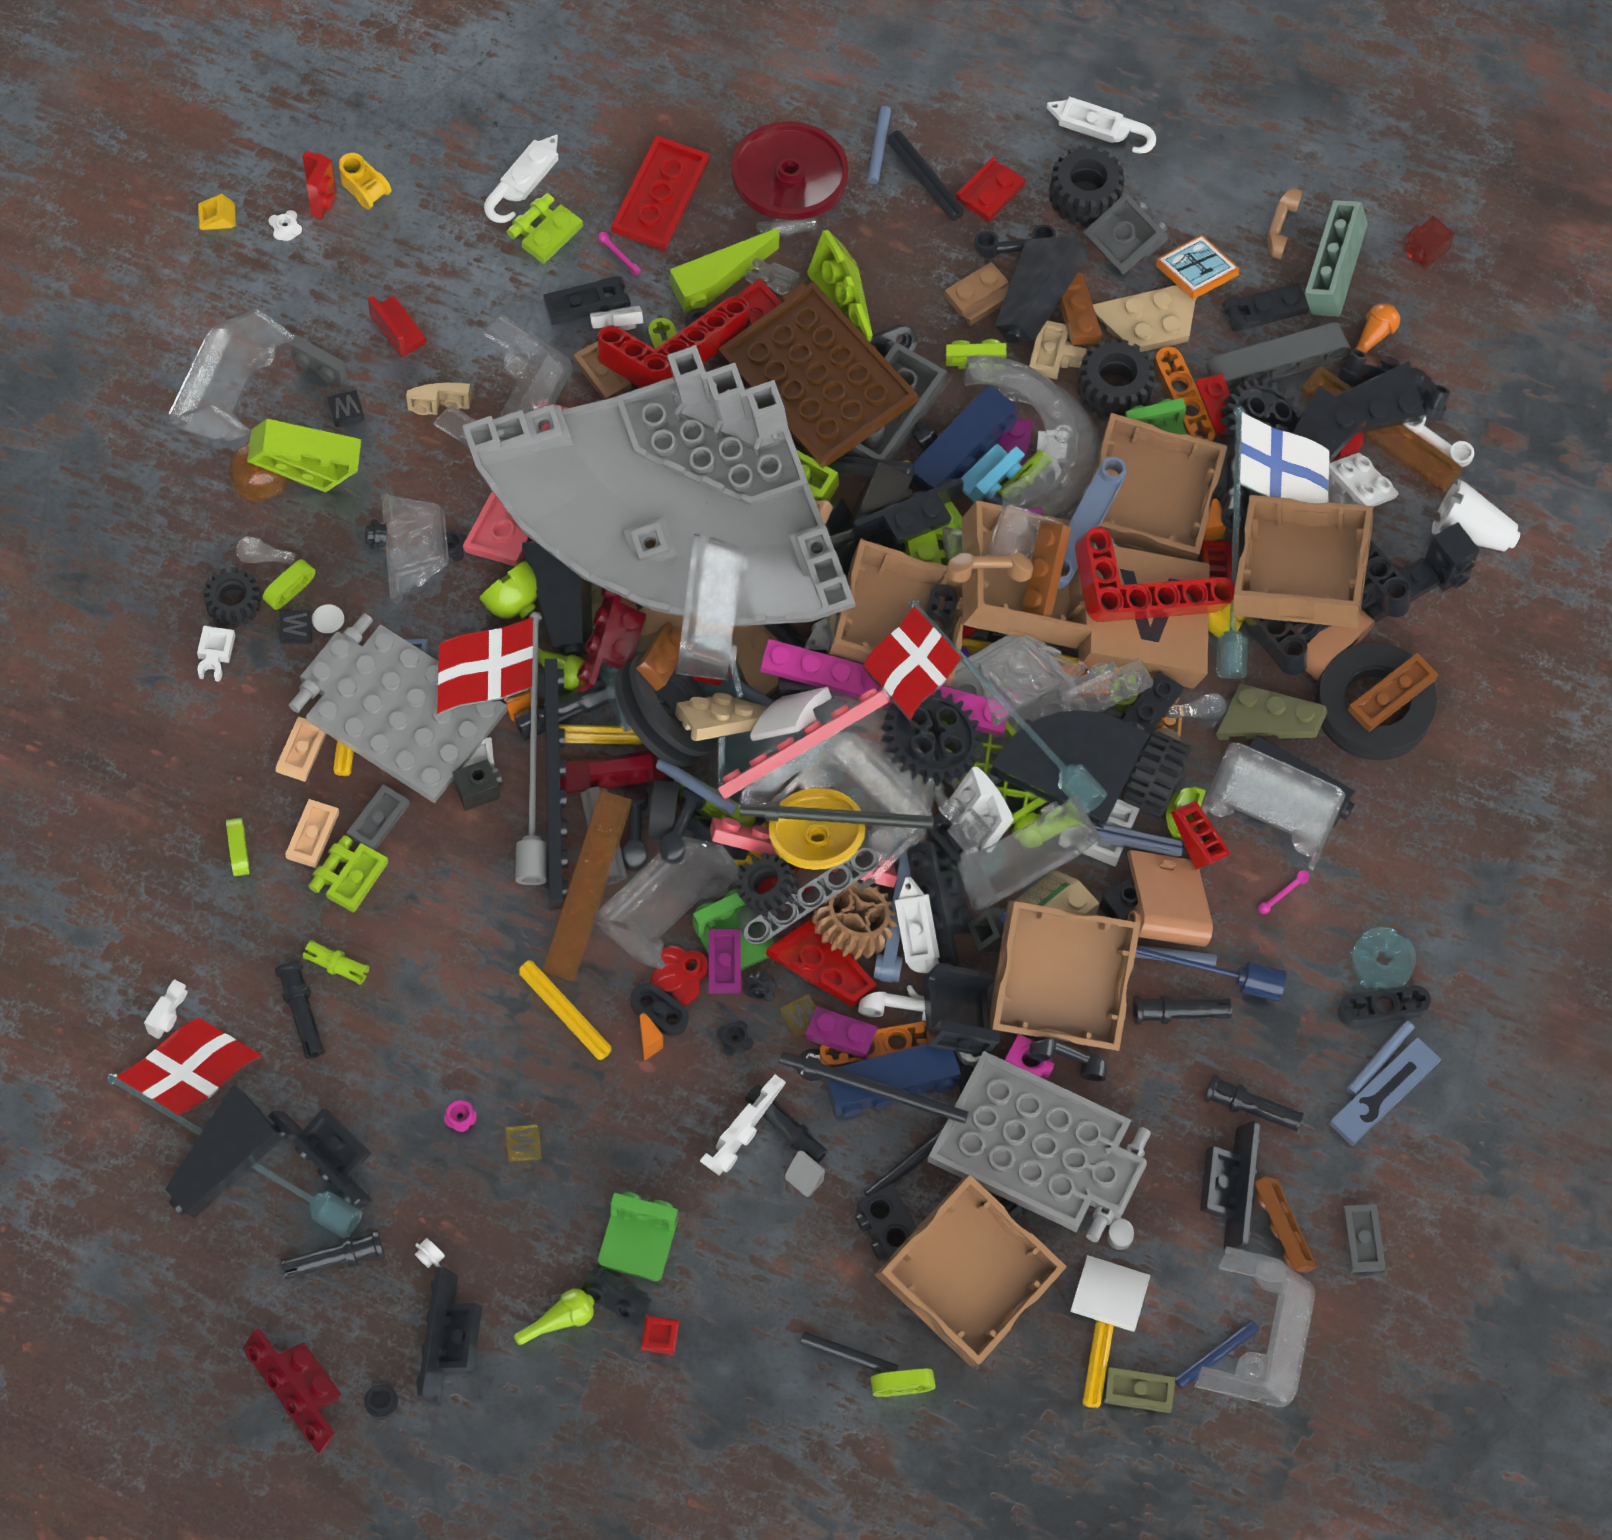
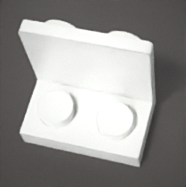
[1328,453,1399,507]

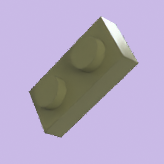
[1104,1367,1176,1413]

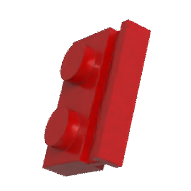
[956,157,1026,223]

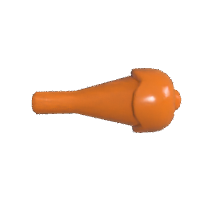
[1346,303,1400,362]

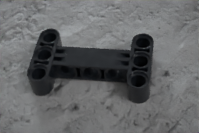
[1245,540,1410,675]

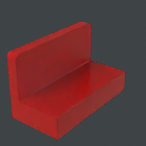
[367,295,427,358]

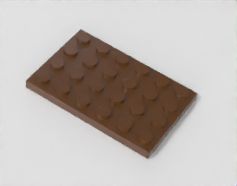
[718,281,919,469]

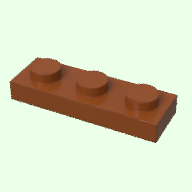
[1059,273,1102,345]
[1021,521,1071,617]
[636,622,689,691]
[1348,653,1439,732]
[1255,1176,1318,1273]

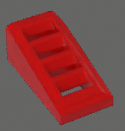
[1200,540,1235,600]
[1171,801,1231,870]

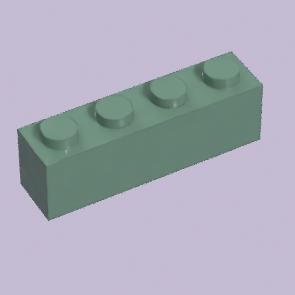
[1305,200,1368,317]

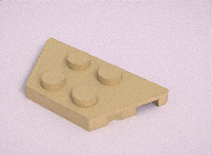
[1093,285,1196,352]
[675,693,768,741]

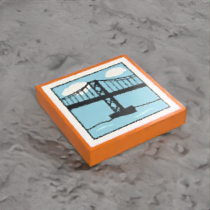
[1156,235,1239,300]

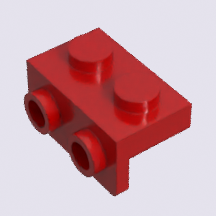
[302,151,336,219]

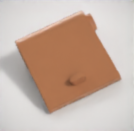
[1127,850,1213,947]

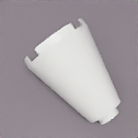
[1431,479,1521,551]

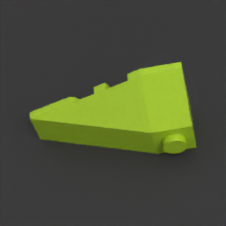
[807,230,873,342]

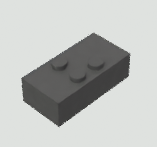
[843,342,947,461]

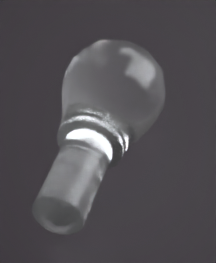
[236,537,296,565]
[1167,693,1227,720]

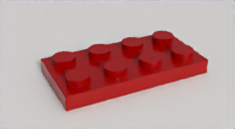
[611,135,710,252]

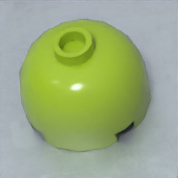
[479,561,538,619]

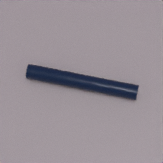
[1175,1320,1259,1389]

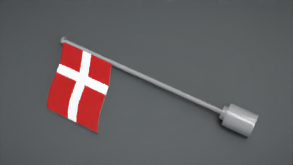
[437,612,548,885]

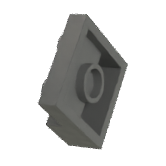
[1083,192,1168,275]

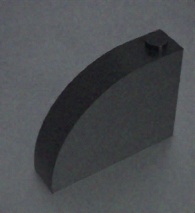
[990,710,1150,829]

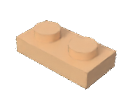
[276,717,327,782]
[285,799,339,868]

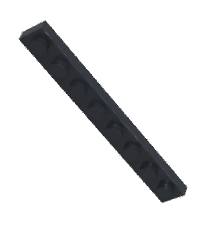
[544,658,568,910]

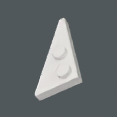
[700,1075,786,1176]

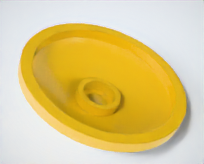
[769,788,865,870]

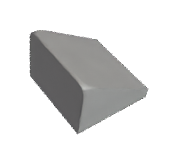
[785,1150,825,1197]

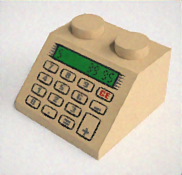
[1007,870,1099,915]

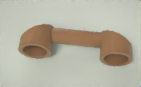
[1267,188,1303,260]
[946,552,1033,583]

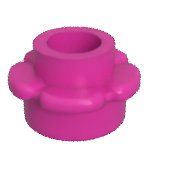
[444,1100,476,1132]

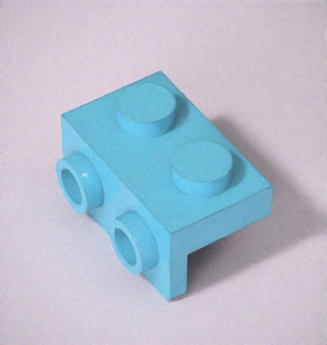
[961,444,1025,503]

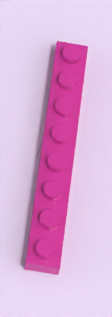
[760,639,1010,737]

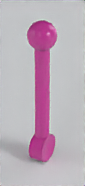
[598,232,641,276]
[1258,870,1310,914]

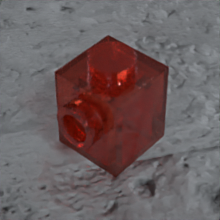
[1405,215,1455,269]

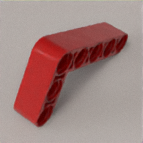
[597,297,749,388]
[1075,527,1235,622]

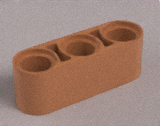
[1305,610,1375,681]

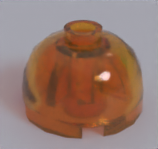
[229,441,290,502]

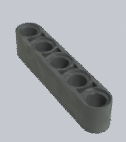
[1206,322,1351,392]
[737,835,879,944]

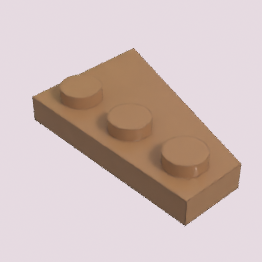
[721,624,780,697]

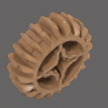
[812,881,897,960]

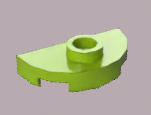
[1166,787,1206,845]

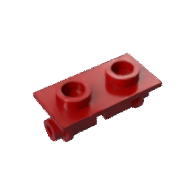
[1195,374,1230,439]

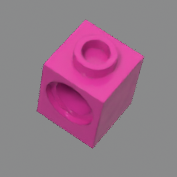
[1005,1034,1055,1080]

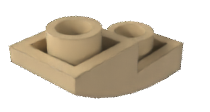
[406,382,472,415]

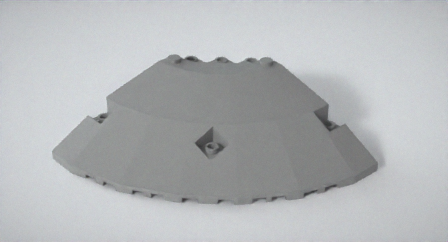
[462,345,856,626]

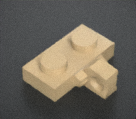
[1028,321,1087,379]

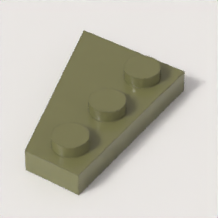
[1216,683,1327,740]

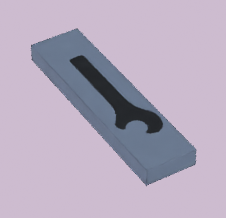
[1329,1037,1441,1147]

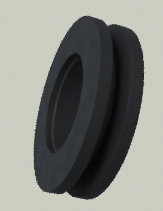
[1315,643,1437,760]
[615,651,719,767]

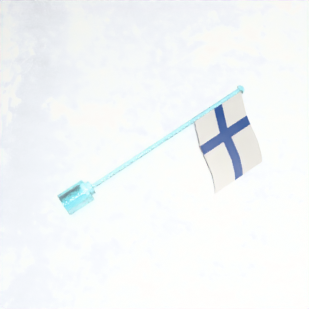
[1216,407,1329,679]

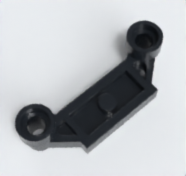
[1338,349,1450,421]

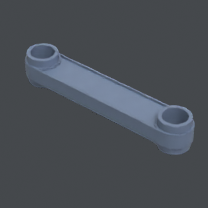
[1058,456,1127,589]
[874,837,922,983]

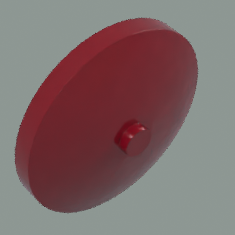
[732,121,849,220]

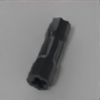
[514,677,609,741]

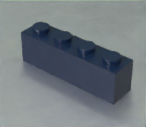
[911,384,1018,490]
[824,1044,961,1117]

